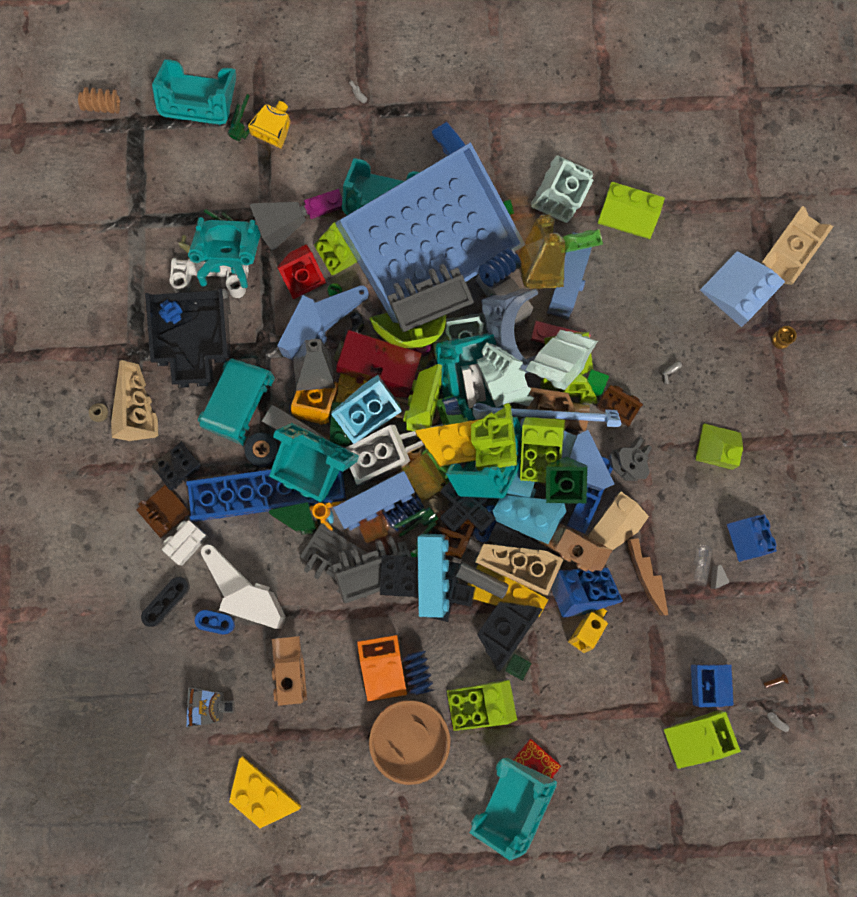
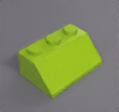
[598,182,665,239]
[404,364,442,431]

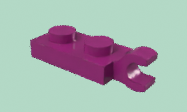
[304,188,342,219]

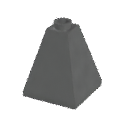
[250,202,308,250]
[293,339,335,391]

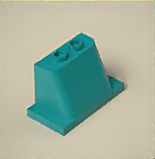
[269,423,359,502]

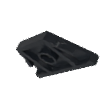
[477,601,543,672]

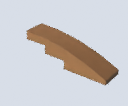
[627,538,668,616]

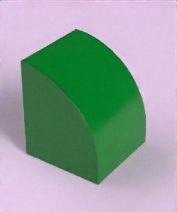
[586,369,609,398]

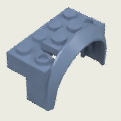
[481,288,538,374]

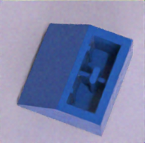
[727,514,777,562]
[691,664,734,707]

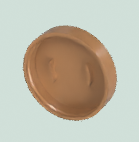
[369,700,450,785]

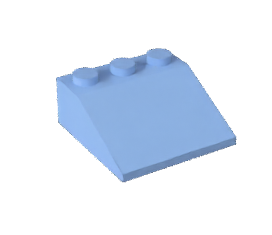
[700,251,785,327]

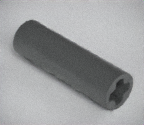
[455,562,509,599]

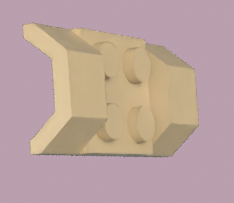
[761,206,834,285]

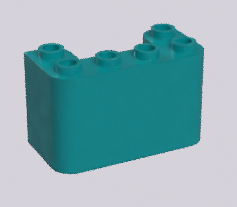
[446,417,522,499]

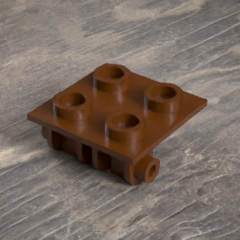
[136,485,191,538]

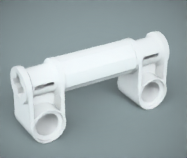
[170,258,249,298]

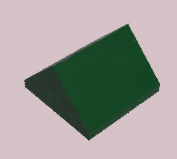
[546,457,588,503]

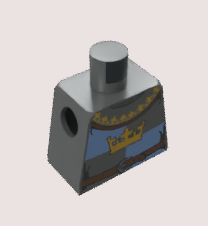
[186,686,235,727]

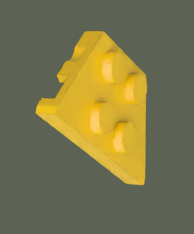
[415,419,482,467]
[229,756,301,828]

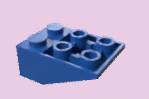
[551,567,623,617]

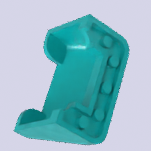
[152,59,236,125]
[342,158,420,215]
[436,334,504,421]
[198,358,275,446]
[469,758,557,861]

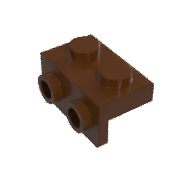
[596,385,643,427]

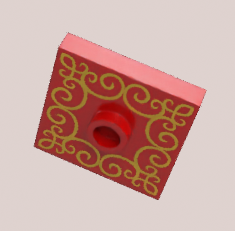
[512,738,562,778]

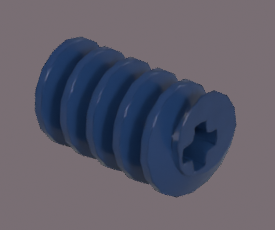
[479,248,522,287]
[382,492,425,531]
[402,650,434,695]

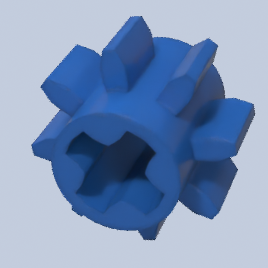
[158,300,183,324]

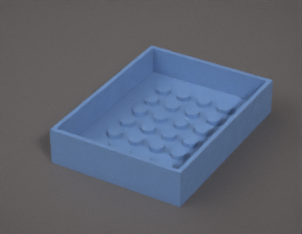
[335,142,525,323]

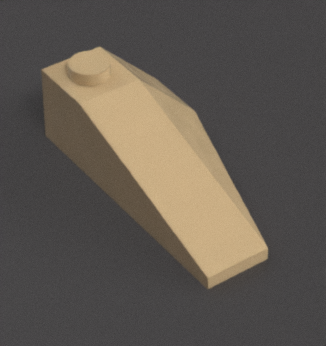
[111,360,158,441]
[587,492,649,551]
[475,544,563,596]

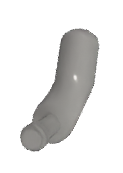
[349,81,367,103]
[662,361,682,384]
[767,712,790,732]

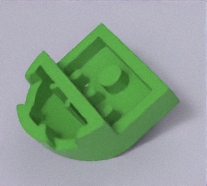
[559,229,603,253]

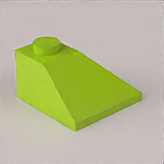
[695,424,743,470]

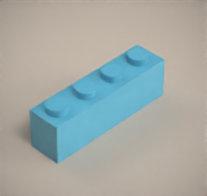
[418,534,449,617]

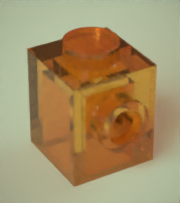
[359,515,390,544]

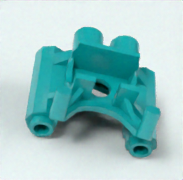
[188,217,261,288]

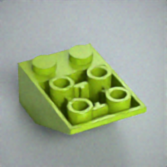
[520,417,565,483]
[447,680,517,731]
[663,710,741,769]

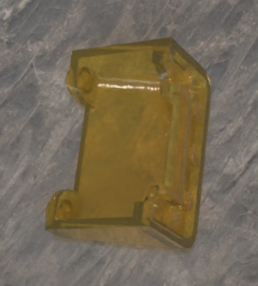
[518,215,565,289]

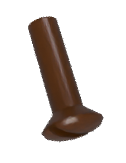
[763,673,788,689]

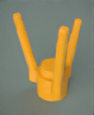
[310,500,345,531]

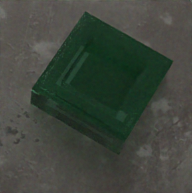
[505,654,532,681]

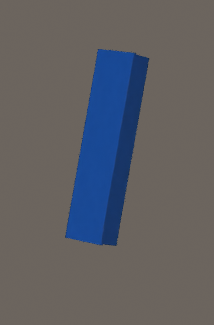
[186,470,346,522]

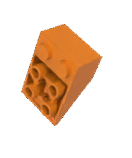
[357,635,407,701]

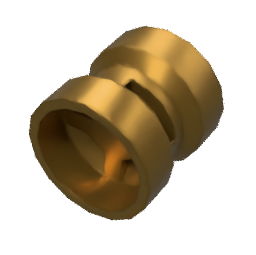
[772,326,797,349]

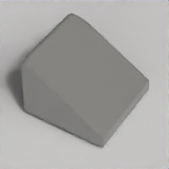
[711,565,729,589]

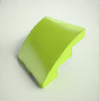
[540,374,598,404]
[471,403,517,471]

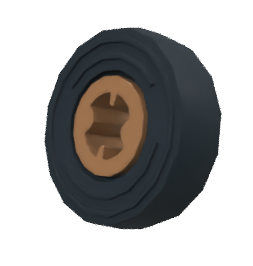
[244,433,279,467]

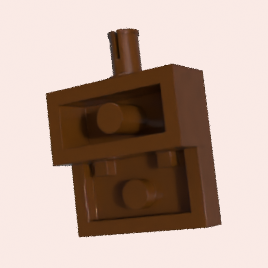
[429,510,475,559]

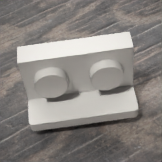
[461,363,486,408]

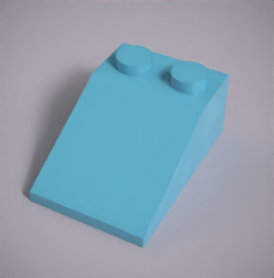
[331,375,402,444]

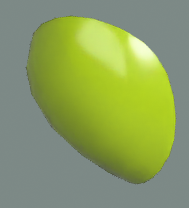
[369,313,446,348]

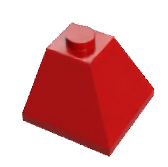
[277,244,326,300]

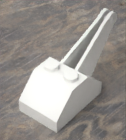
[345,424,444,485]
[201,545,286,629]

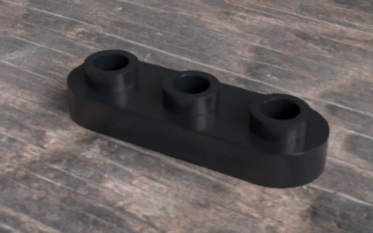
[141,577,190,627]

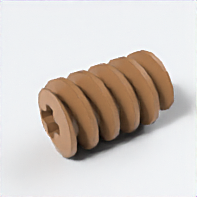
[78,87,120,114]

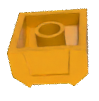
[291,381,339,425]

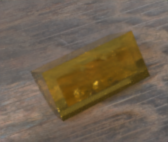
[401,452,447,501]

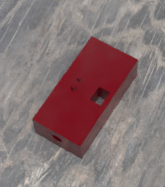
[336,330,422,394]

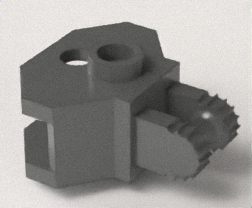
[609,437,652,481]

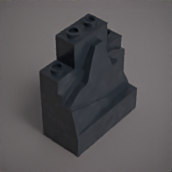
[145,288,231,388]

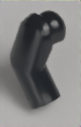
[346,311,364,335]

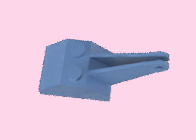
[277,286,369,360]
[520,417,614,491]

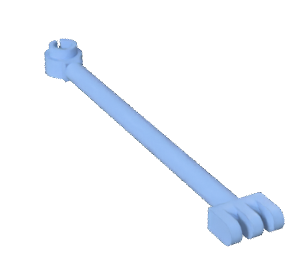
[472,403,621,427]

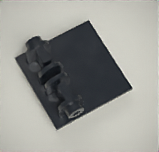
[152,441,202,490]
[380,555,419,597]

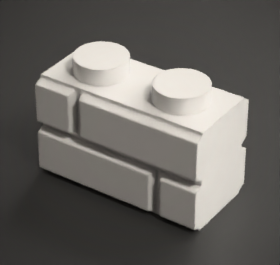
[162,520,209,566]

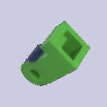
[437,396,468,425]

